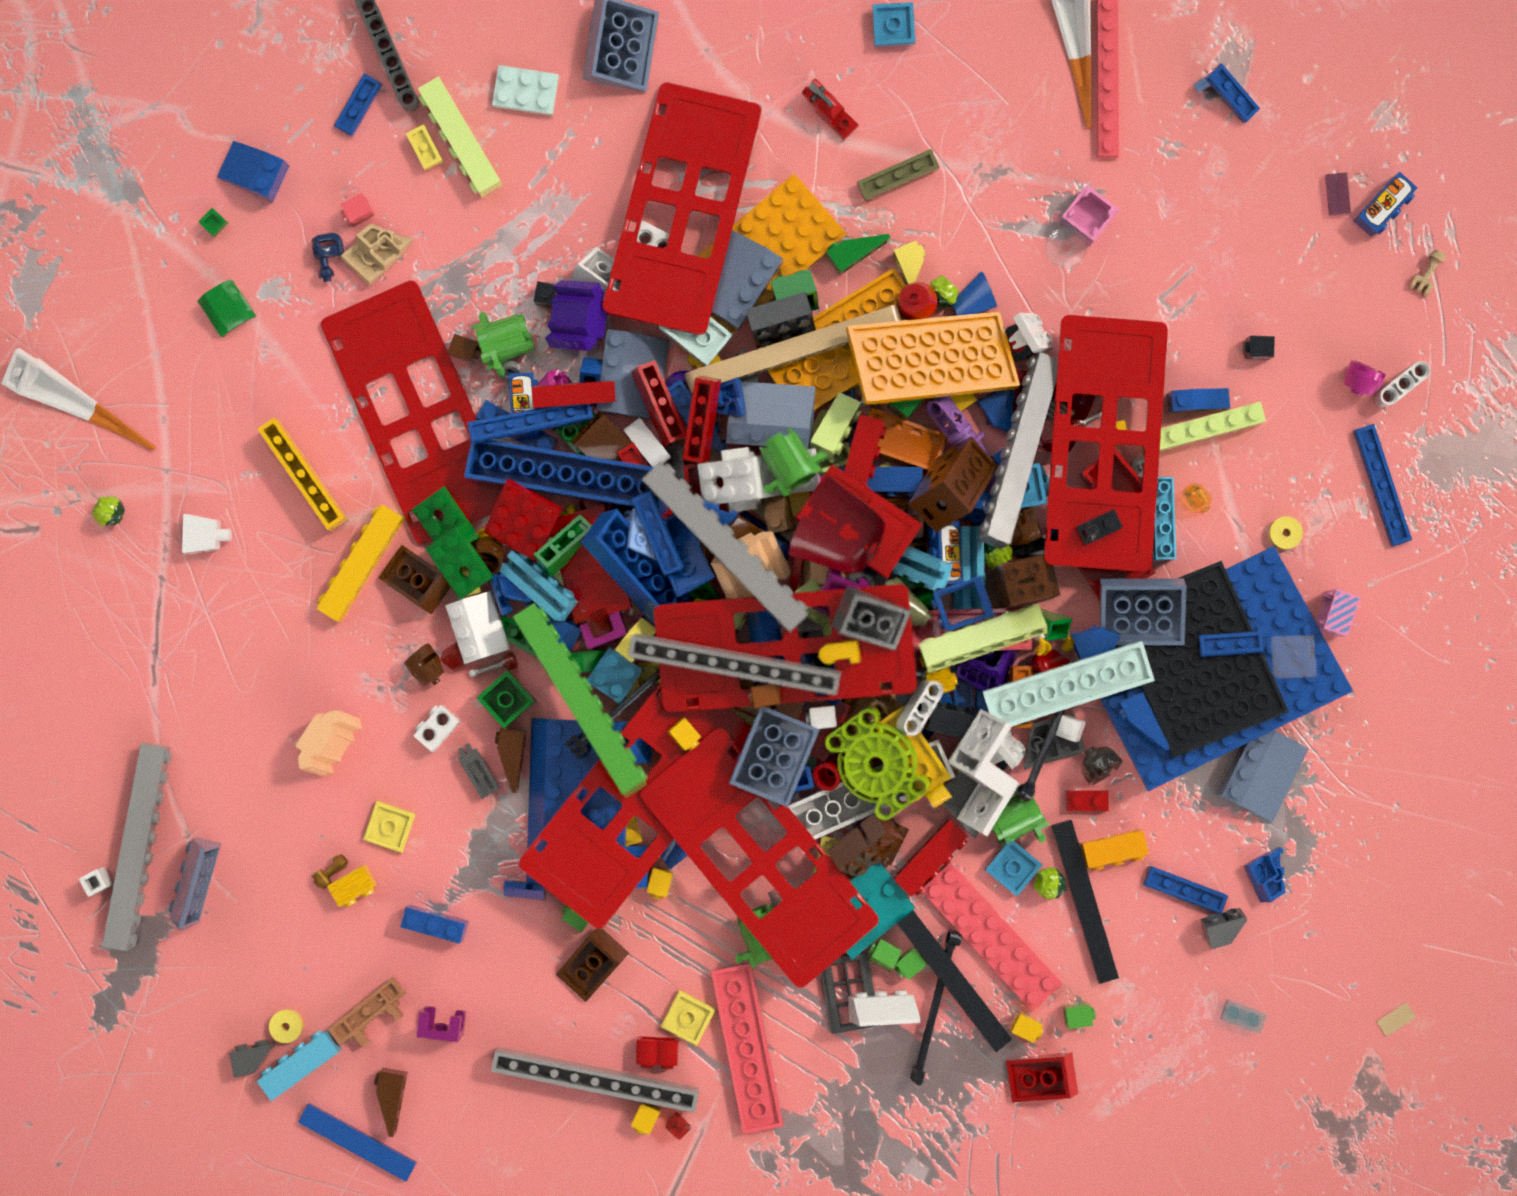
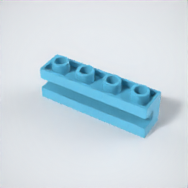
[1152,477,1176,561]
[953,526,986,609]
[892,546,953,590]
[499,550,578,621]
[257,1029,342,1101]

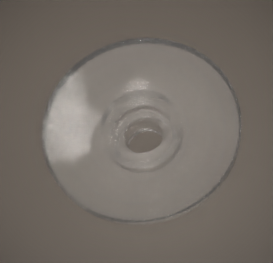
[1046,227,1087,268]

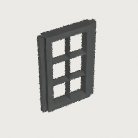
[821,952,879,1034]

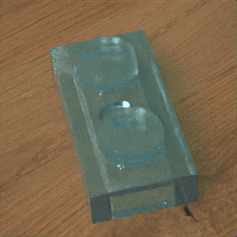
[1220,999,1267,1034]

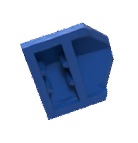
[497,574,534,603]

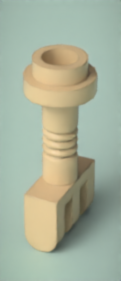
[1408,249,1446,297]

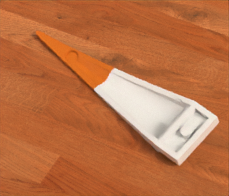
[1051,0,1091,128]
[1,348,156,450]

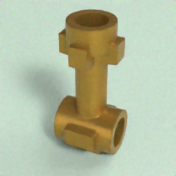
[312,854,349,890]

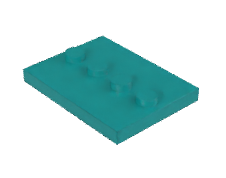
[846,862,916,959]

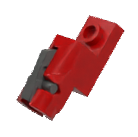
[802,78,859,141]

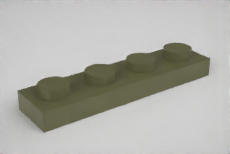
[857,149,940,201]

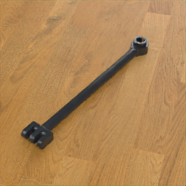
[1016,660,1078,802]
[565,669,660,760]
[910,929,962,1086]

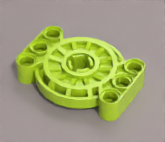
[825,707,930,820]

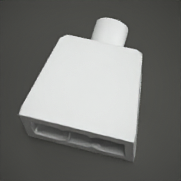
[182,514,232,554]

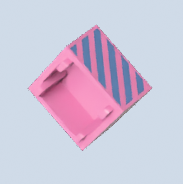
[1059,185,1119,246]
[1315,589,1361,637]

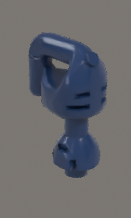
[311,233,344,283]

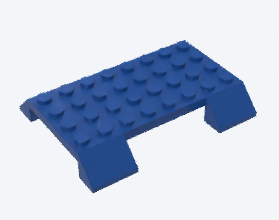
[526,718,652,888]

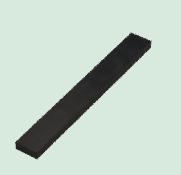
[1051,819,1119,984]
[897,910,1012,1052]

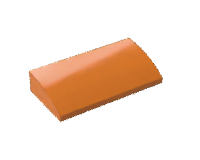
[868,408,947,474]

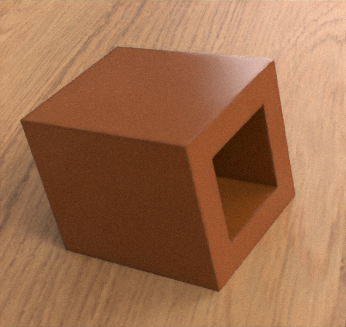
[749,682,782,708]

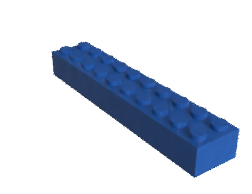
[464,440,675,514]

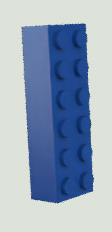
[581,509,693,626]

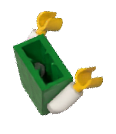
[1034,609,1074,656]

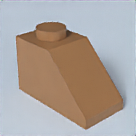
[764,495,796,534]

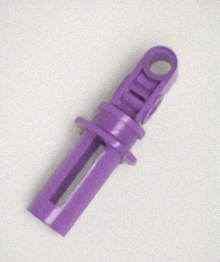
[926,396,999,491]

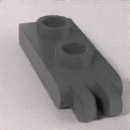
[458,743,500,799]

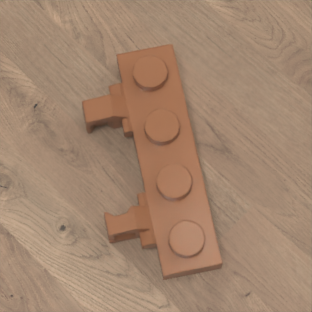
[328,977,406,1048]

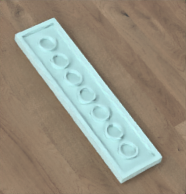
[982,641,1155,726]

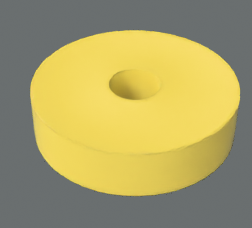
[1268,516,1303,549]
[269,1009,304,1043]

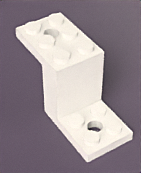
[697,448,820,504]
[948,710,1019,836]

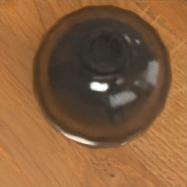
[1081,746,1123,785]

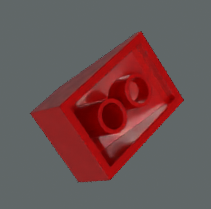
[1006,1052,1079,1102]

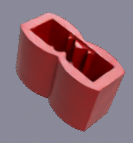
[636,1036,679,1069]

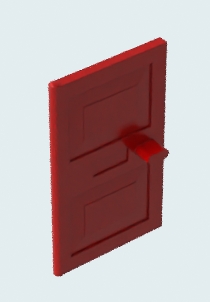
[796,464,922,579]
[551,504,633,625]

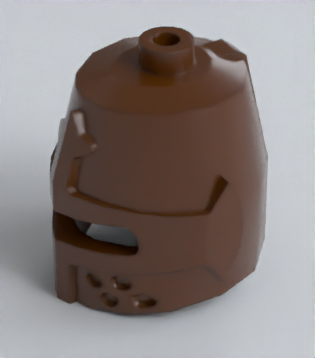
[1011,506,1043,546]
[473,537,504,575]
[404,643,444,686]

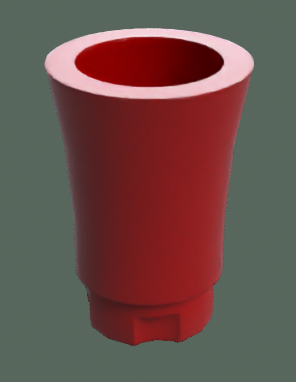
[813,753,844,791]

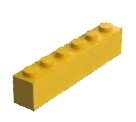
[258,417,349,531]
[316,504,406,622]

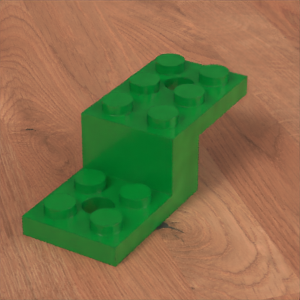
[412,486,494,600]

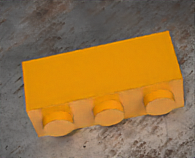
[1080,829,1149,871]

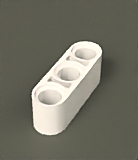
[1374,361,1430,407]
[624,418,671,467]
[896,680,943,736]

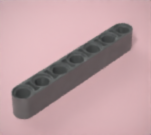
[355,0,419,112]

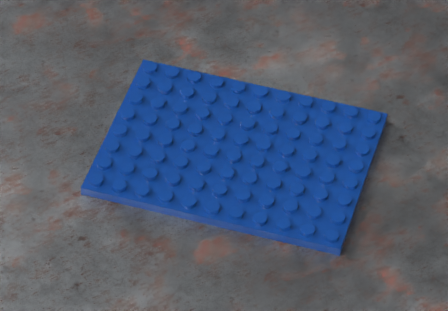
[1073,546,1353,792]

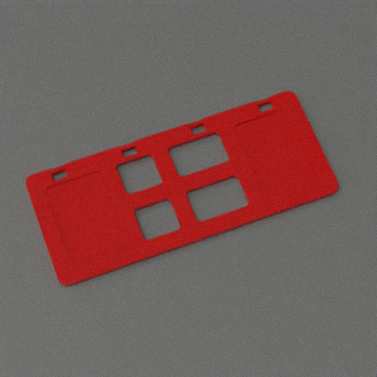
[603,82,762,335]
[321,280,503,544]
[1044,315,1168,572]
[654,584,917,712]
[518,682,751,928]
[640,728,879,988]

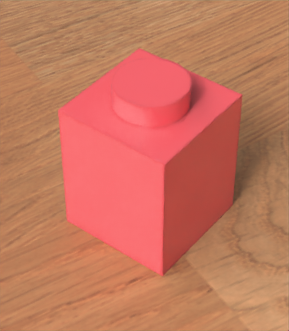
[340,193,375,226]

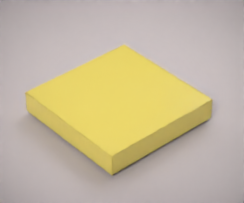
[363,801,416,853]
[661,989,716,1046]

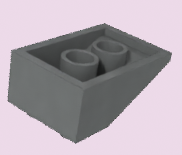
[832,586,911,650]

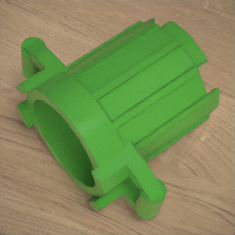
[472,312,535,377]
[760,429,828,497]
[992,778,1050,845]
[735,903,774,968]

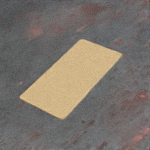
[1377,1003,1416,1037]

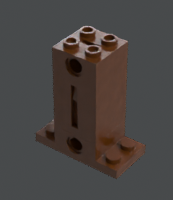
[984,555,1061,609]

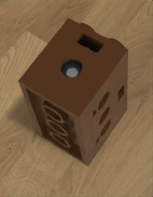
[909,436,998,533]

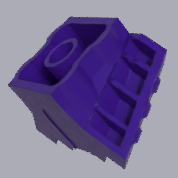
[545,280,607,351]
[956,650,1020,691]

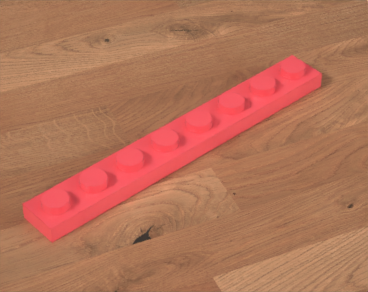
[1097,0,1119,158]

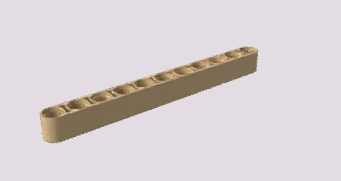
[684,305,902,394]

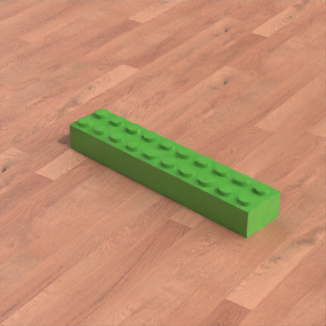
[513,604,648,798]

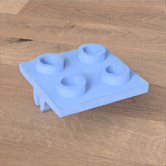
[624,508,666,560]

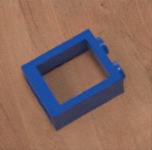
[930,576,994,632]

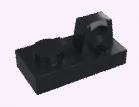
[1076,509,1123,546]

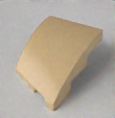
[341,224,413,286]

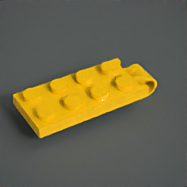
[876,706,952,808]

